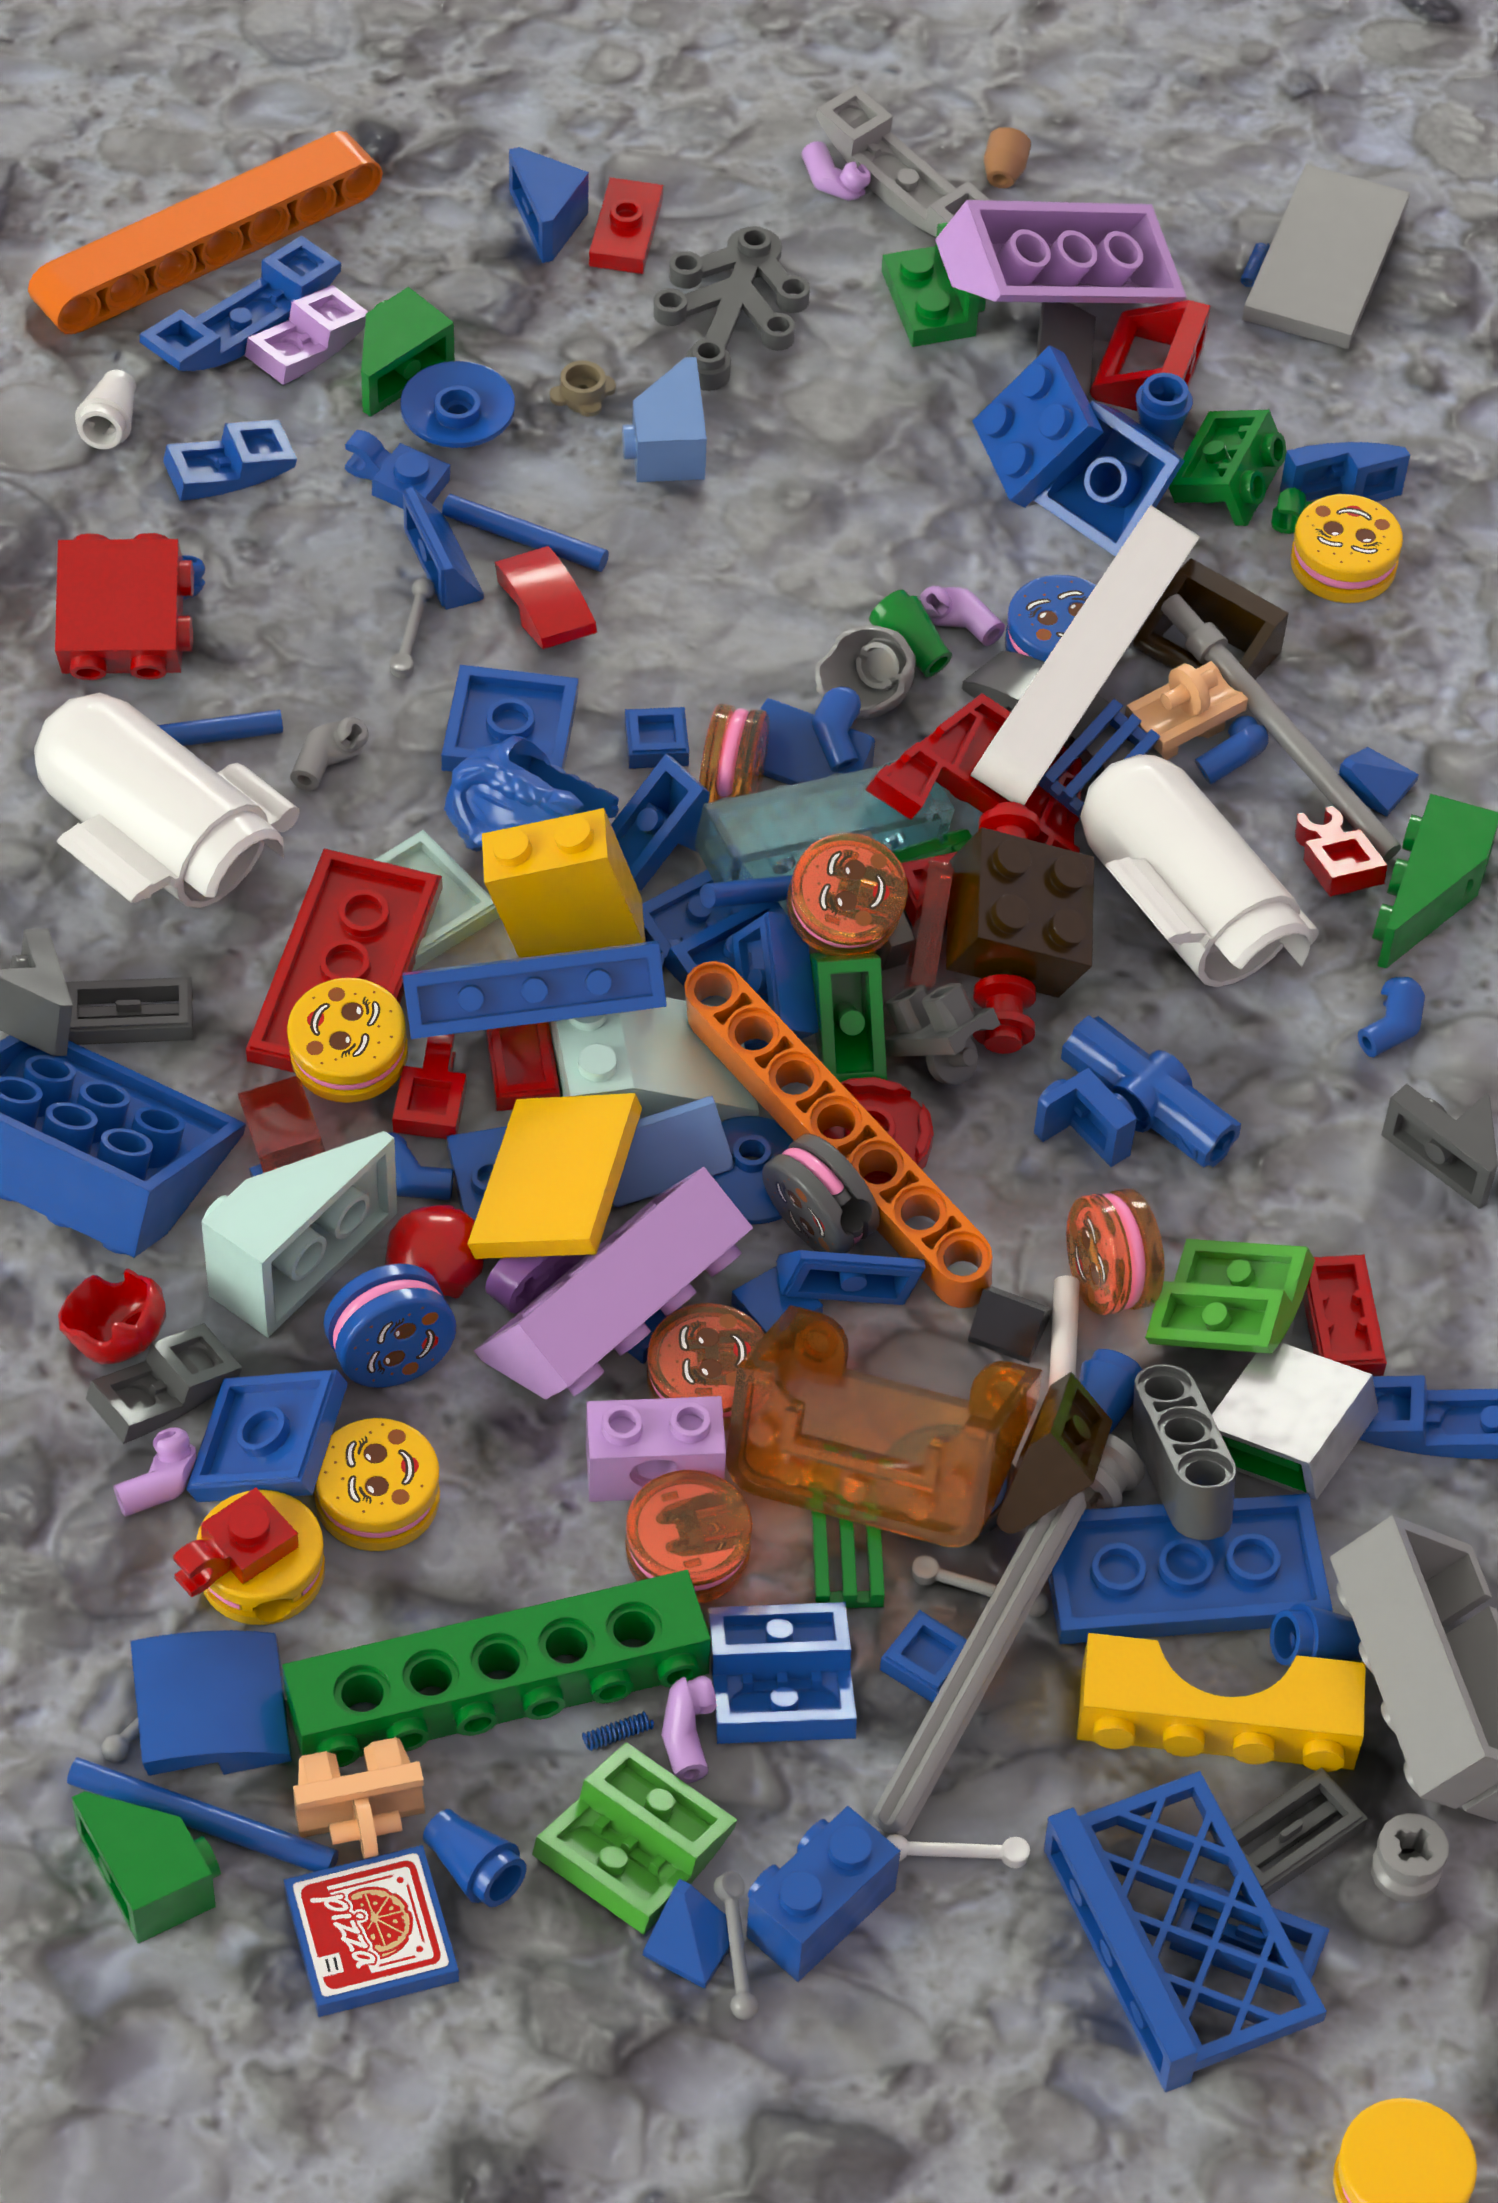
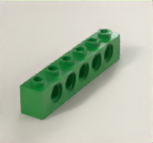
[282,1570,711,1768]

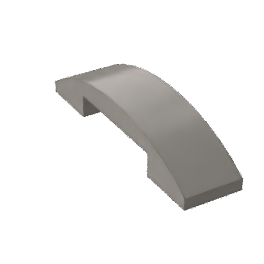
[816,85,990,237]

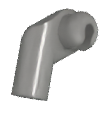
[290,717,369,791]

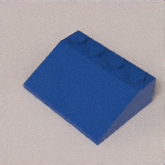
[0,1035,246,1258]

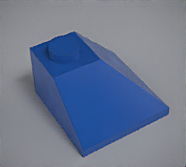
[1034,400,1184,557]

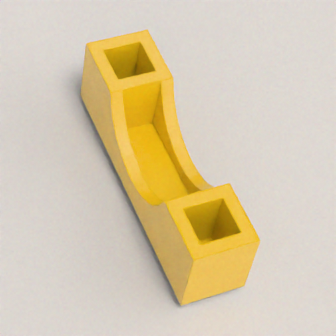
[1077,1633,1366,1772]

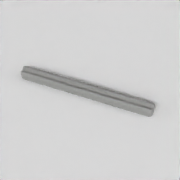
[873,1491,1086,1837]

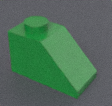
[361,287,455,417]
[810,949,887,1083]
[72,1791,221,1944]

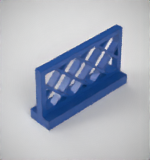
[402,941,667,1039]
[1044,1771,1327,2093]

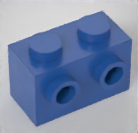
[746,1806,901,1982]

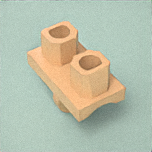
[1125,661,1248,760]
[293,1737,425,1859]

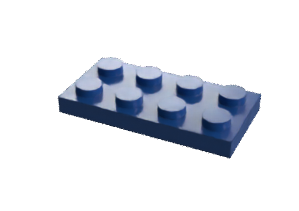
[1048,1493,1333,1644]

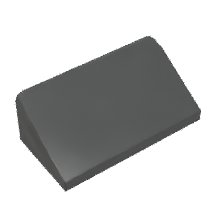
[1036,302,1096,401]

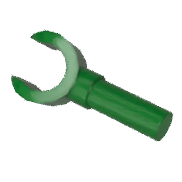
[1271,488,1313,534]

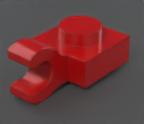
[392,1034,467,1139]
[173,1487,298,1597]

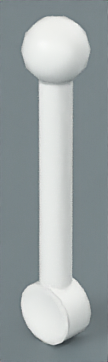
[887,1834,1030,1868]

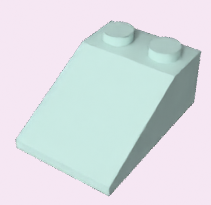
[551,997,759,1121]
[201,1131,397,1338]

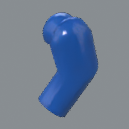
[1357,977,1425,1058]

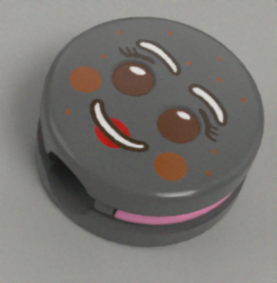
[762,1134,880,1254]

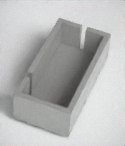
[1330,1515,1498,1822]

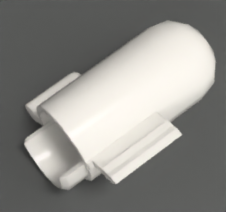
[34,693,300,908]
[1080,754,1319,987]

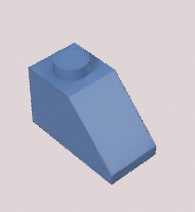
[622,357,707,482]

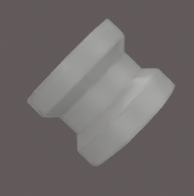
[1082,1434,1145,1509]
[1371,1813,1449,1903]

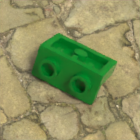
[881,222,986,347]
[1168,409,1286,526]

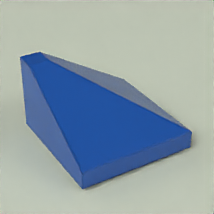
[1339,747,1419,817]
[643,1879,730,1989]

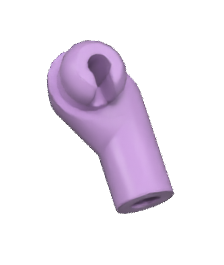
[802,141,871,201]
[919,586,1005,646]
[113,1427,197,1517]
[662,1676,717,1784]

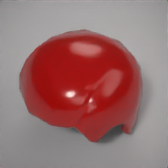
[385,1205,484,1299]
[58,1269,166,1364]

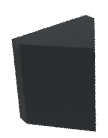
[968,1286,1053,1364]

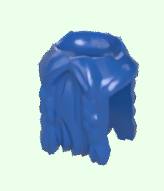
[444,735,619,852]

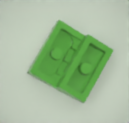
[1145,1239,1315,1354]
[532,1742,737,1935]

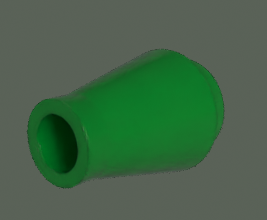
[869,589,952,677]

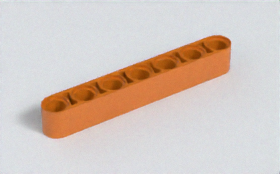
[28,131,383,335]
[684,961,993,1308]

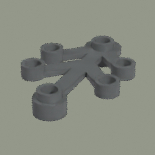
[653,226,810,391]

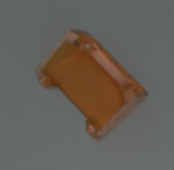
[726,1305,1043,1548]

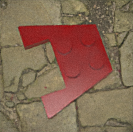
[865,693,1082,853]

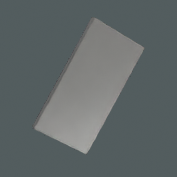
[1242,164,1410,349]

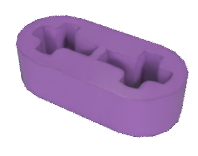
[485,1255,586,1314]

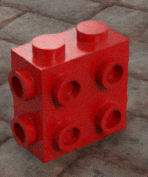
[55,533,194,680]

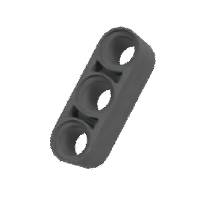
[1131,1364,1237,1540]

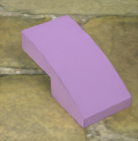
[245,285,368,385]

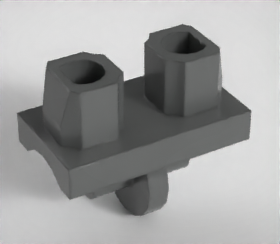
[885,983,1001,1085]

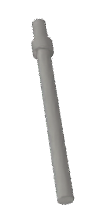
[1161,594,1402,862]

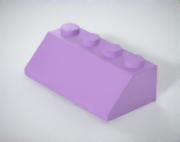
[935,200,1187,304]
[473,1167,753,1400]

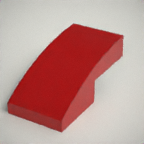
[494,546,597,649]

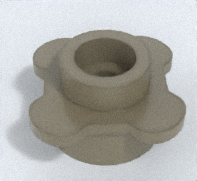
[550,361,616,417]

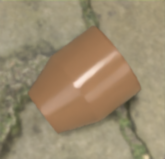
[984,127,1031,189]

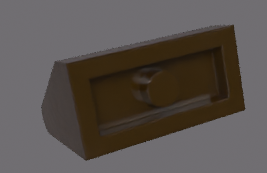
[1133,558,1289,680]
[997,1372,1113,1533]

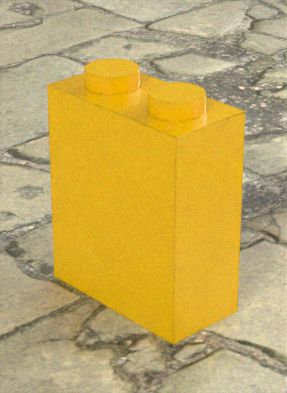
[482,808,645,958]

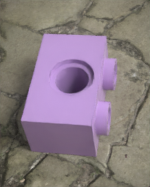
[586,1396,726,1502]

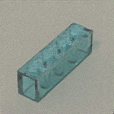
[694,762,955,883]

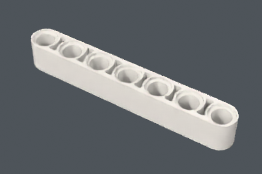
[970,505,1200,805]

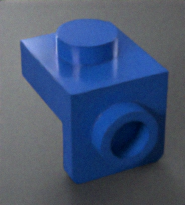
[1034,1068,1137,1167]

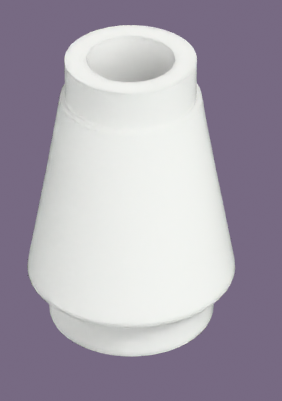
[75,370,136,449]

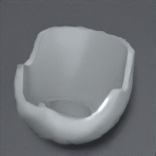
[815,625,916,720]

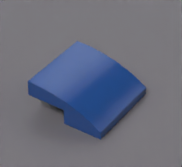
[642,855,787,1002]
[708,1602,857,1744]
[130,1630,292,1776]

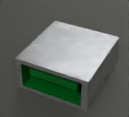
[1212,1342,1379,1500]

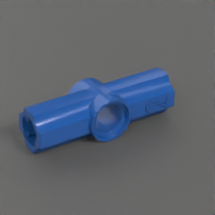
[1061,1015,1241,1168]

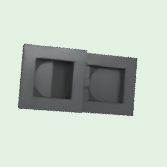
[86,1323,242,1444]

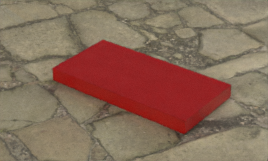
[246,848,443,1073]

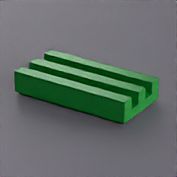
[810,1479,885,1608]

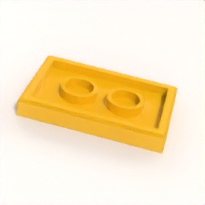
[467,1093,642,1259]

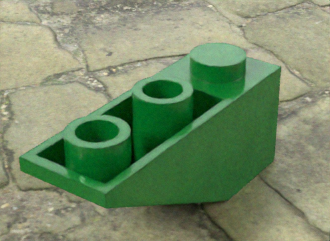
[1372,793,1498,969]

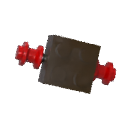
[946,802,1094,1054]

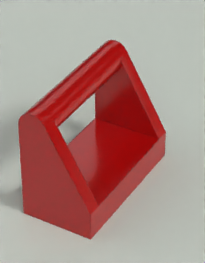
[1090,300,1211,411]

